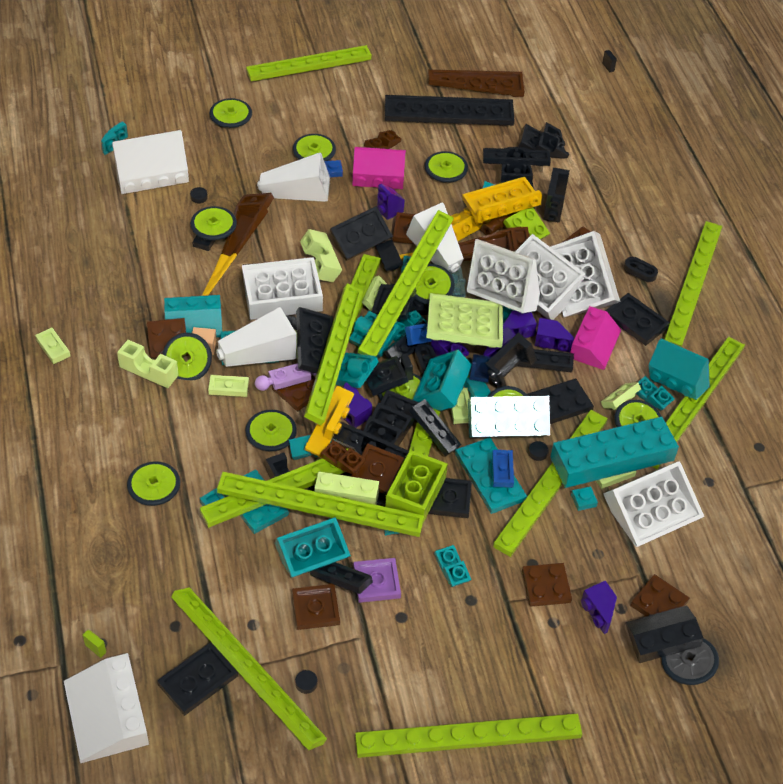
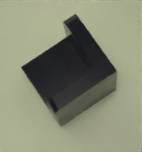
[266,452,290,479]

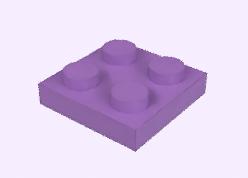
[353,558,401,603]

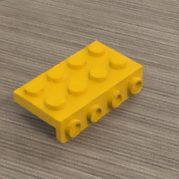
[462,177,542,223]

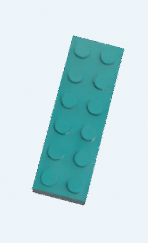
[550,417,679,488]

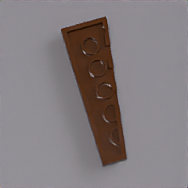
[428,69,525,97]

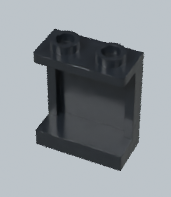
[543,167,570,223]
[486,332,537,388]

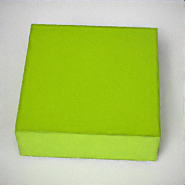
[83,630,106,658]

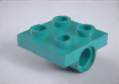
[349,311,401,358]
[336,352,379,388]

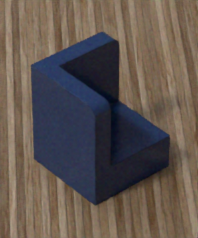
[470,354,492,382]

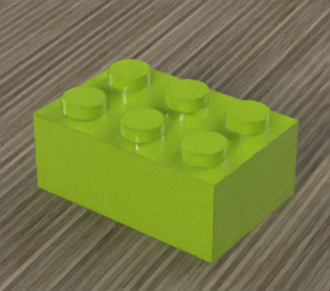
[385,450,448,523]

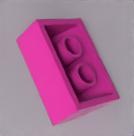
[353,147,406,189]
[570,306,621,370]

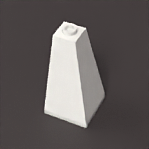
[258,153,330,202]
[406,202,463,273]
[216,307,296,367]

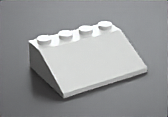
[112,130,189,194]
[551,231,620,317]
[515,234,586,320]
[466,239,540,313]
[242,257,323,320]
[603,461,704,547]
[64,653,149,763]

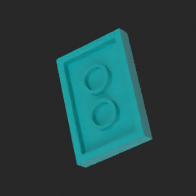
[224,469,289,534]

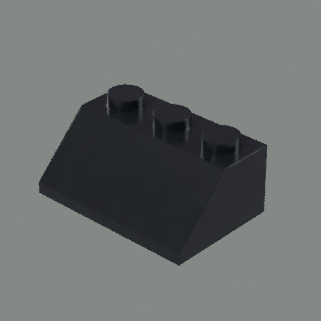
[625,605,704,663]

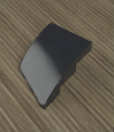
[518,122,569,158]

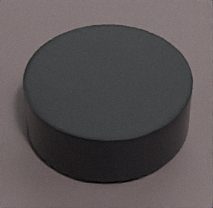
[190,187,208,204]
[528,441,549,461]
[295,670,318,694]

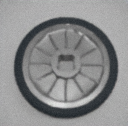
[661,639,719,685]

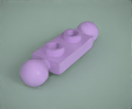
[255,363,317,391]

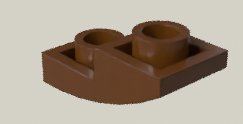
[364,130,401,149]
[320,440,366,474]

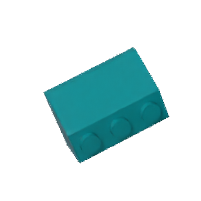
[164,295,222,338]
[649,338,710,400]
[413,350,472,411]
[274,517,351,578]

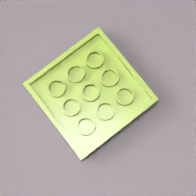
[426,293,503,348]

